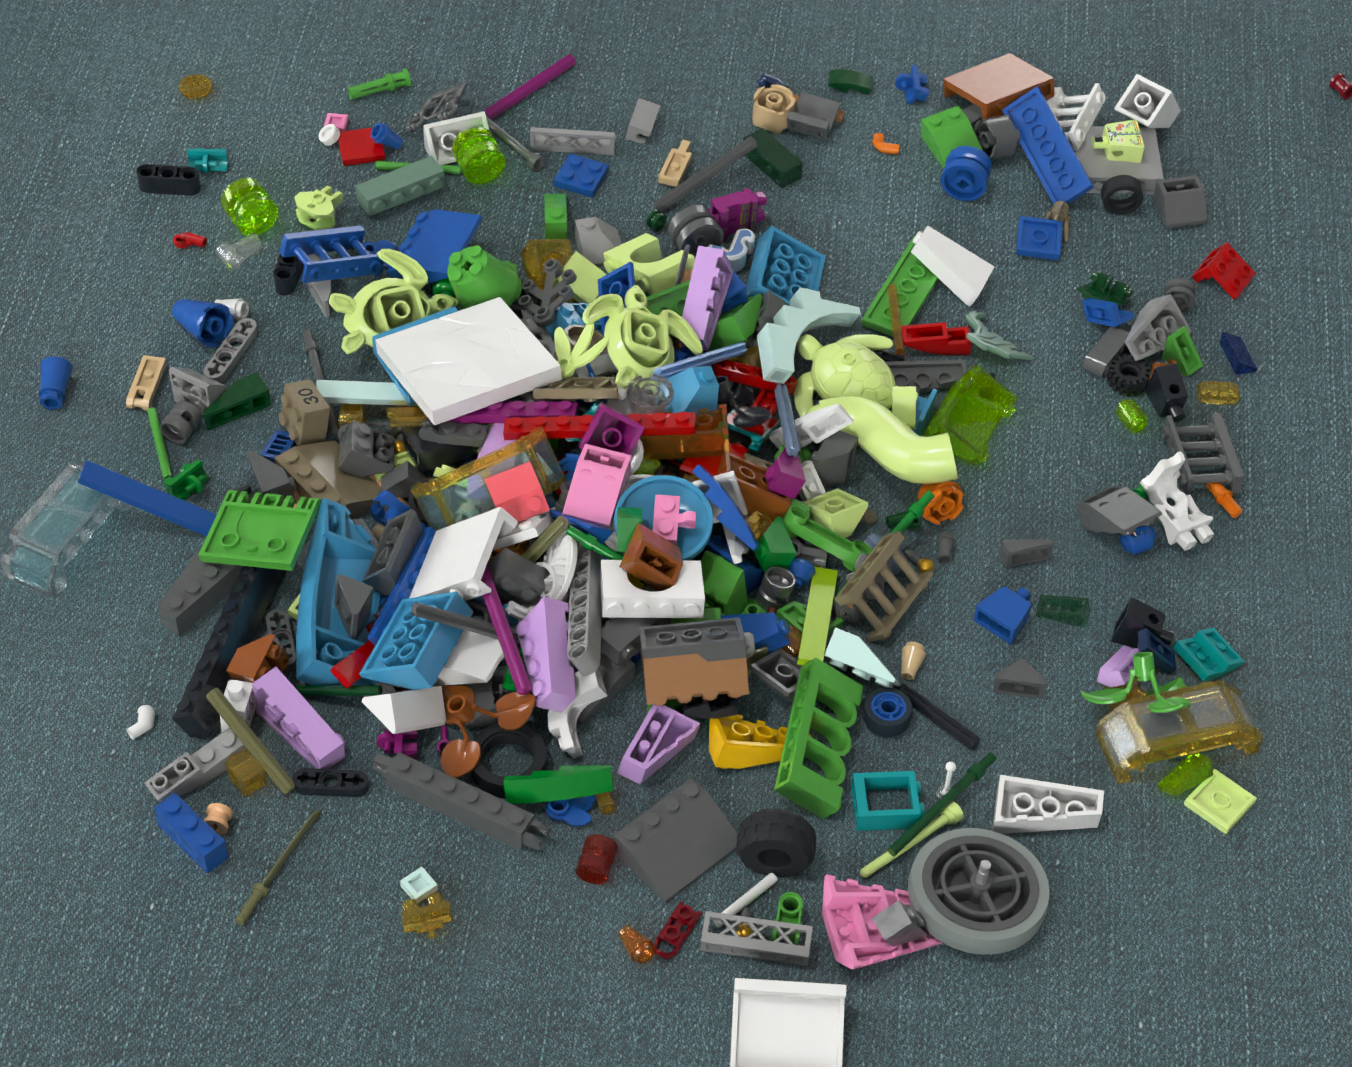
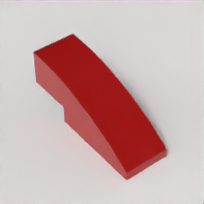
[901,322,971,355]

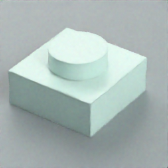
[400,867,438,904]

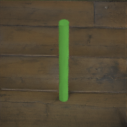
[376,161,461,175]
[147,407,173,481]

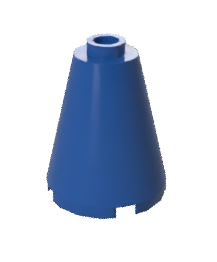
[172,299,234,348]

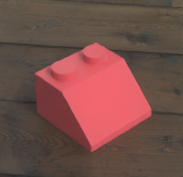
[485,461,550,523]

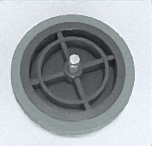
[908,828,1050,955]

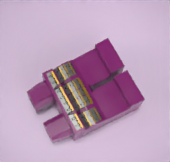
[710,188,767,242]

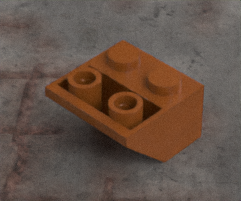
[619,523,683,591]
[227,634,289,683]

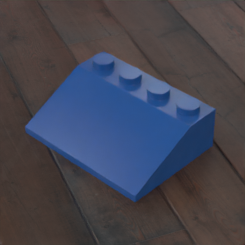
[387,209,483,284]

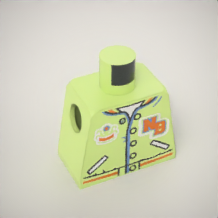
[1092,120,1144,163]

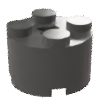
[974,115,1020,160]

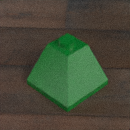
[755,517,796,572]

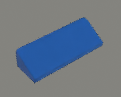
[549,509,613,544]

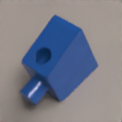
[973,587,1032,645]

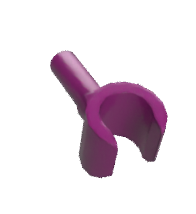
[437,726,450,756]

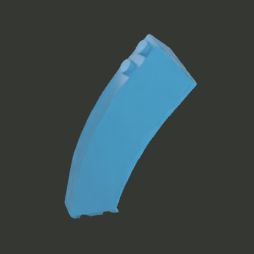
[296,498,380,686]

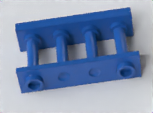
[280,225,384,283]

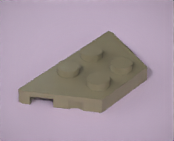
[533,377,619,402]

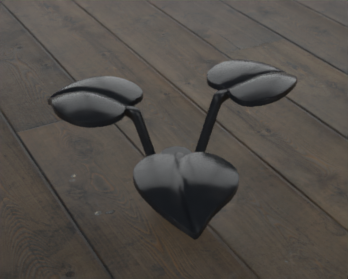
[667,376,772,445]

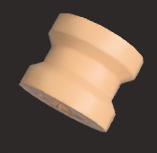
[204,803,233,835]

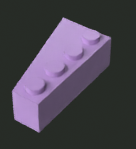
[252,667,345,769]

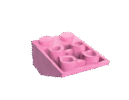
[562,444,632,528]

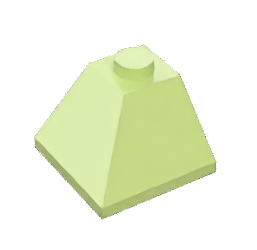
[803,488,868,538]

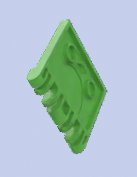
[198,490,321,571]

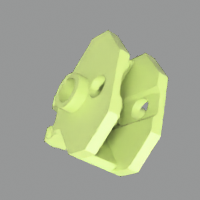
[294,186,344,230]

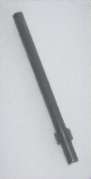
[303,329,339,435]

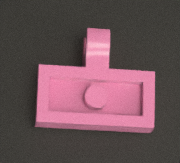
[653,495,696,545]

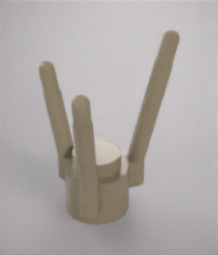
[1044,201,1071,242]

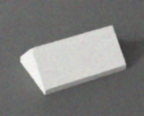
[423,111,495,165]
[361,686,446,734]

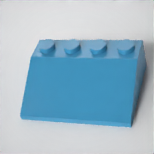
[746,225,826,306]
[359,591,473,690]

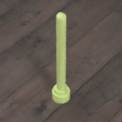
[860,802,964,878]

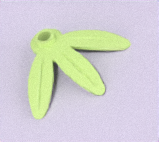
[554,323,609,379]

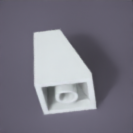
[1114,74,1181,128]

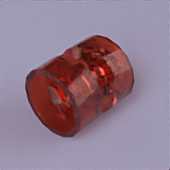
[575,834,618,885]

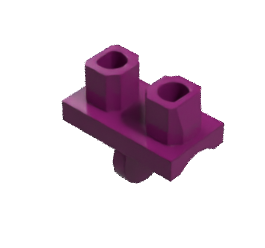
[376,729,418,760]

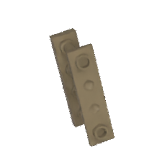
[834,531,933,642]

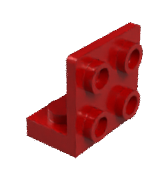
[1191,242,1255,299]

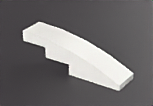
[769,404,854,449]

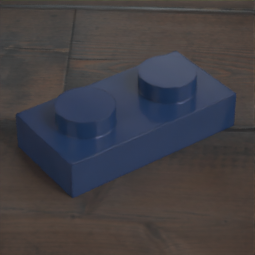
[1137,628,1176,674]

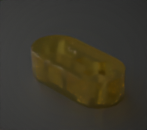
[1196,381,1240,405]
[747,511,773,542]

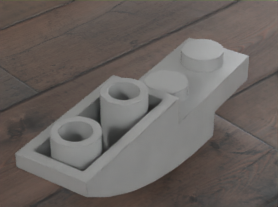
[144,727,247,803]

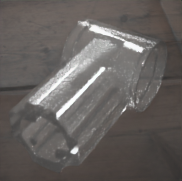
[215,233,263,270]

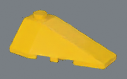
[709,714,812,769]

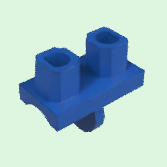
[895,64,929,105]

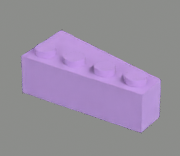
[679,246,733,351]
[516,597,576,713]

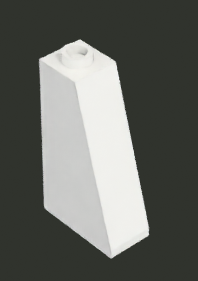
[911,225,994,307]

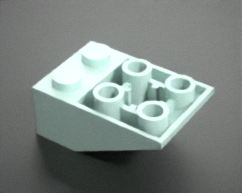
[824,628,901,688]

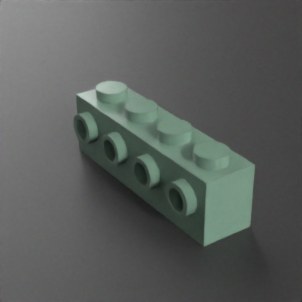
[356,156,445,217]

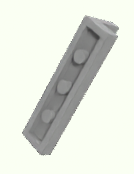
[530,127,616,156]
[701,911,813,966]

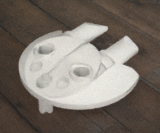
[505,523,577,630]

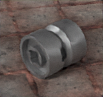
[159,401,203,445]
[756,567,796,611]

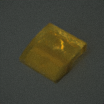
[385,407,428,427]

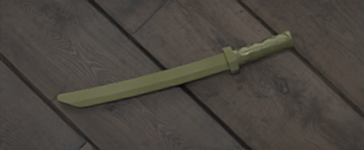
[235,810,321,926]

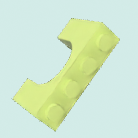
[603,233,695,295]

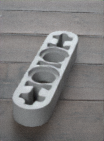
[204,318,258,383]

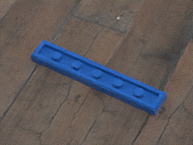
[77,460,217,536]

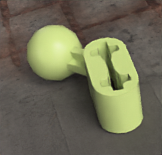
[892,386,916,430]

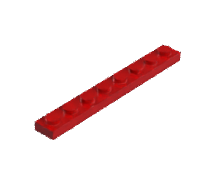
[503,412,695,440]

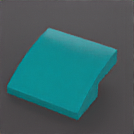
[1173,628,1245,682]

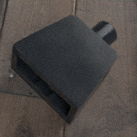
[1145,363,1188,422]
[1111,597,1175,648]

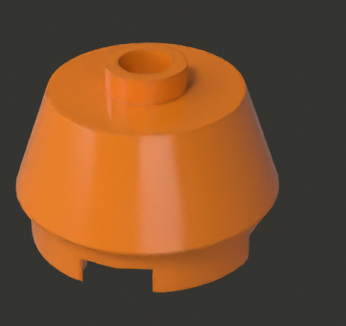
[917,481,964,525]

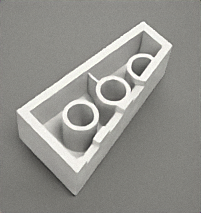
[992,775,1104,834]

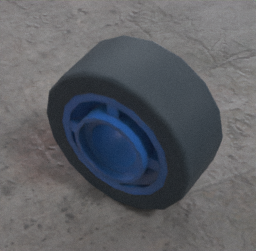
[863,687,912,737]

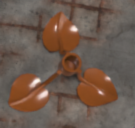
[439,685,536,778]

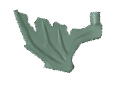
[965,311,1034,361]

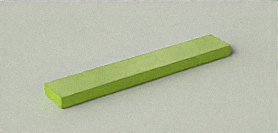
[797,566,838,666]

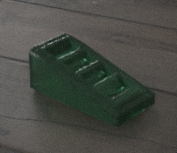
[1036,594,1090,627]

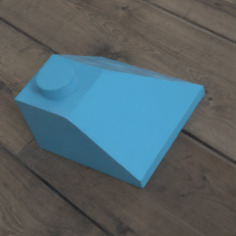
[660,366,719,422]

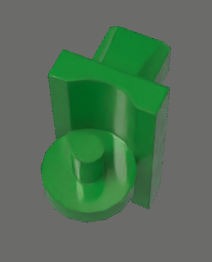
[163,460,210,500]

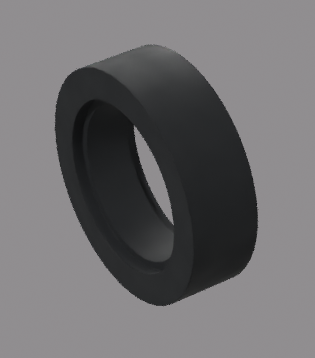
[470,723,547,799]

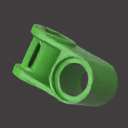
[772,892,803,945]

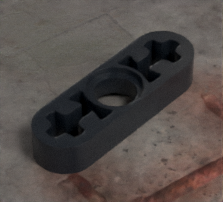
[293,768,369,797]

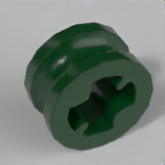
[646,209,667,232]

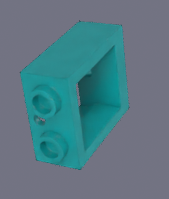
[851,771,924,831]

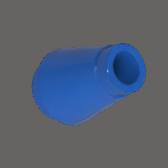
[371,123,403,149]

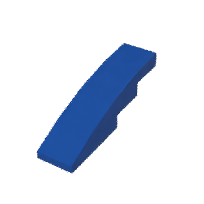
[692,464,760,551]

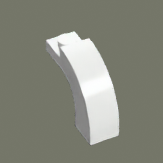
[548,670,608,758]

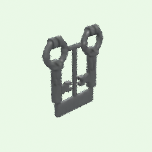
[405,82,467,133]

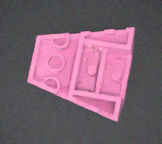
[822,874,942,970]

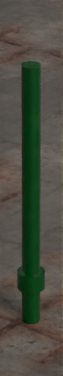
[887,752,996,856]

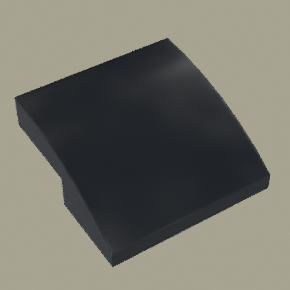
[683,694,738,719]

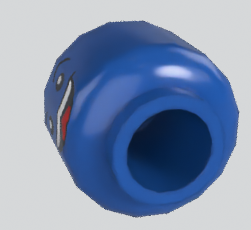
[1119,525,1157,555]

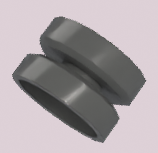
[668,205,724,256]

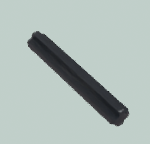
[897,683,980,750]

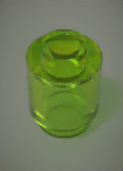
[1115,399,1148,433]

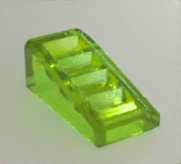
[1157,752,1214,797]

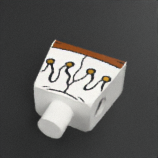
[220,680,256,733]

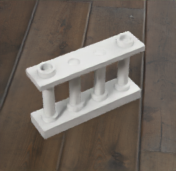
[1047,83,1105,151]

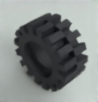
[1107,354,1151,396]

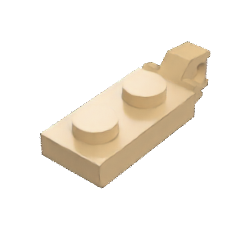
[658,140,692,187]

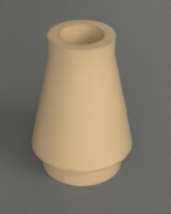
[900,642,926,680]

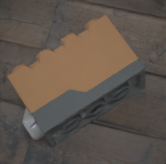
[639,617,755,706]

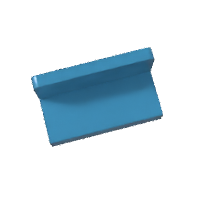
[913,389,938,436]

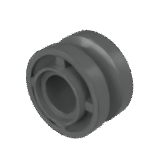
[1164,278,1196,312]

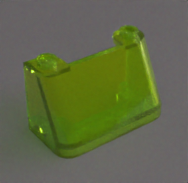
[921,364,1018,465]

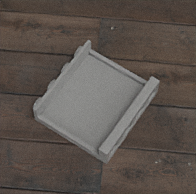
[1069,126,1164,195]

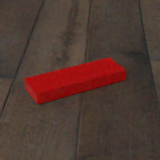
[330,640,375,689]

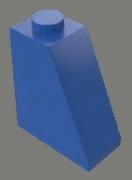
[721,612,790,655]

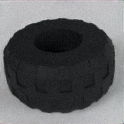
[736,808,816,877]

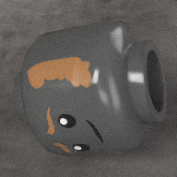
[832,593,870,624]

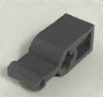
[757,290,786,332]

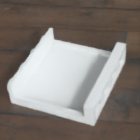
[409,507,518,601]
[730,978,846,1067]

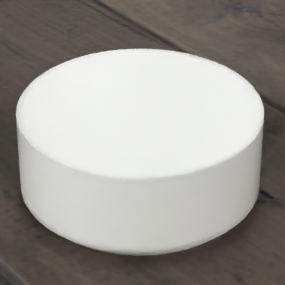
[319,124,340,146]

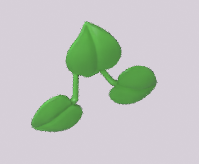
[1080,652,1192,713]

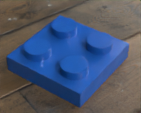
[553,153,609,198]
[1016,216,1062,260]

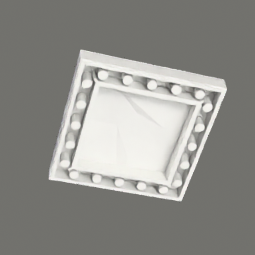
[375,297,562,425]

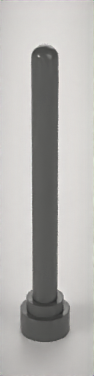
[478,112,546,172]

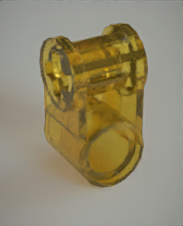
[339,403,365,427]

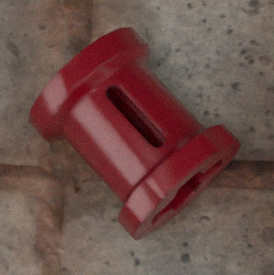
[1329,73,1352,100]

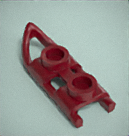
[653,902,703,959]

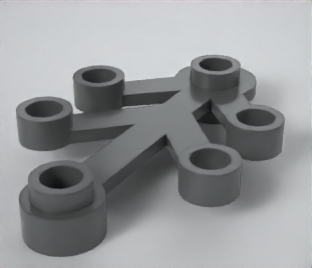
[518,258,577,327]

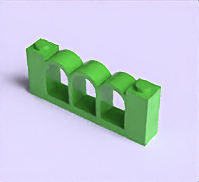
[774,657,863,819]

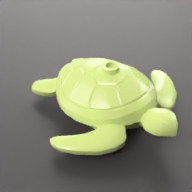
[329,249,458,354]
[582,285,703,400]
[793,334,918,417]

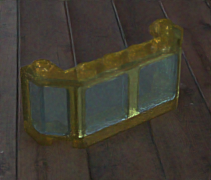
[410,426,567,531]

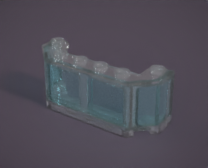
[1,464,134,599]

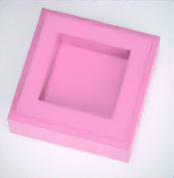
[324,113,349,132]

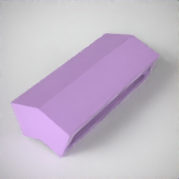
[1097,645,1140,687]

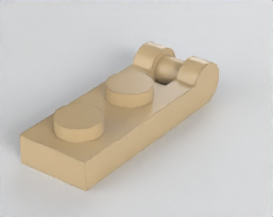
[126,355,167,411]

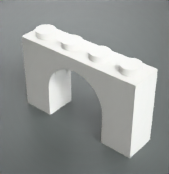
[600,560,705,618]

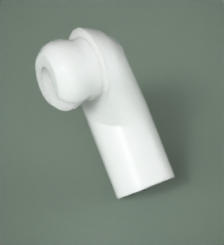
[126,705,155,740]

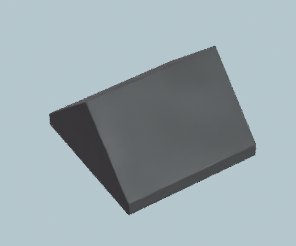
[334,574,373,640]
[749,648,802,705]

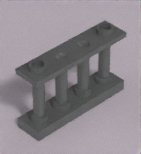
[1161,413,1244,495]

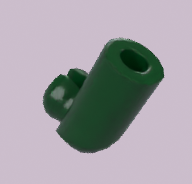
[885,511,922,530]

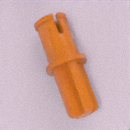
[1205,482,1242,518]

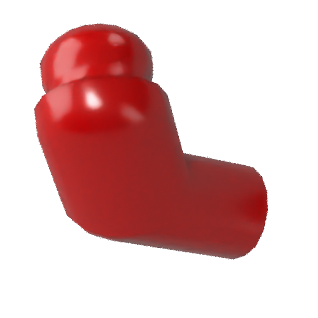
[173,232,207,249]

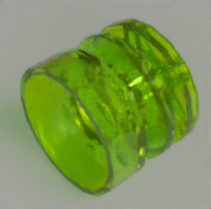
[452,127,506,185]
[221,177,279,236]

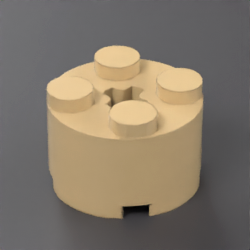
[752,85,795,134]

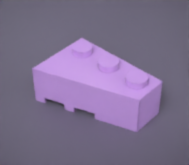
[618,704,701,785]

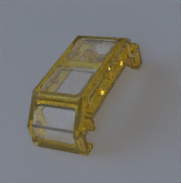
[1095,680,1263,784]

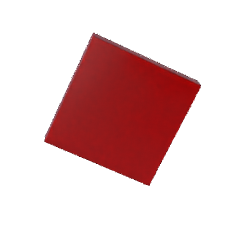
[338,128,385,166]

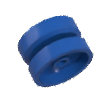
[940,146,992,201]

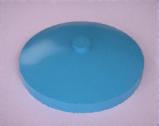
[614,475,713,561]

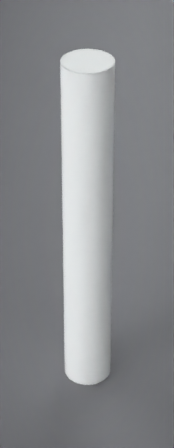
[713,873,778,928]

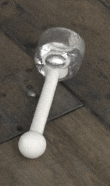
[935,762,956,802]

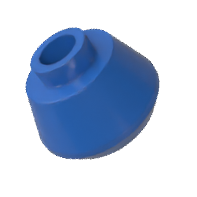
[787,558,816,588]

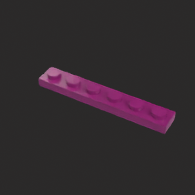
[446,401,579,423]

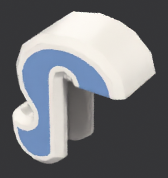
[708,229,755,272]

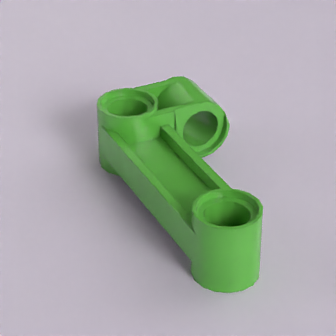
[782,498,872,572]

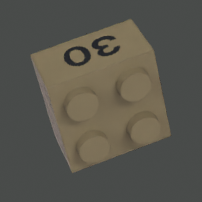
[279,379,330,446]

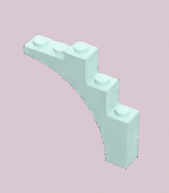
[757,288,861,384]

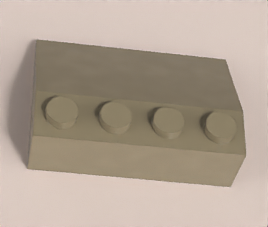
[274,440,381,521]

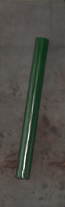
[294,685,382,696]

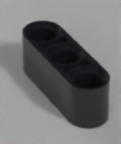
[136,164,201,196]
[273,254,303,295]

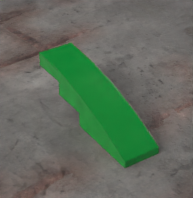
[503,765,614,804]

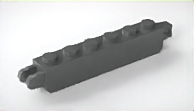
[372,752,552,850]

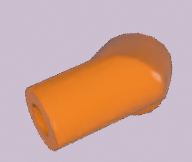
[872,133,899,155]

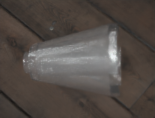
[627,374,674,439]

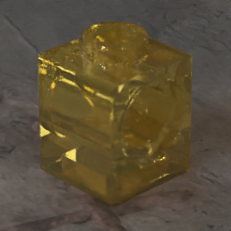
[225,749,266,797]

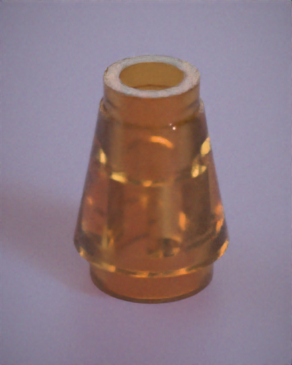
[618,925,655,964]

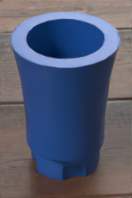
[39,357,73,410]

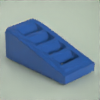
[261,430,296,463]

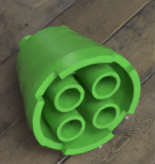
[447,245,522,310]

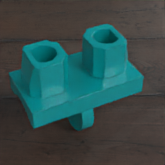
[187,148,228,173]

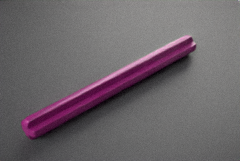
[483,54,575,120]
[481,565,532,695]

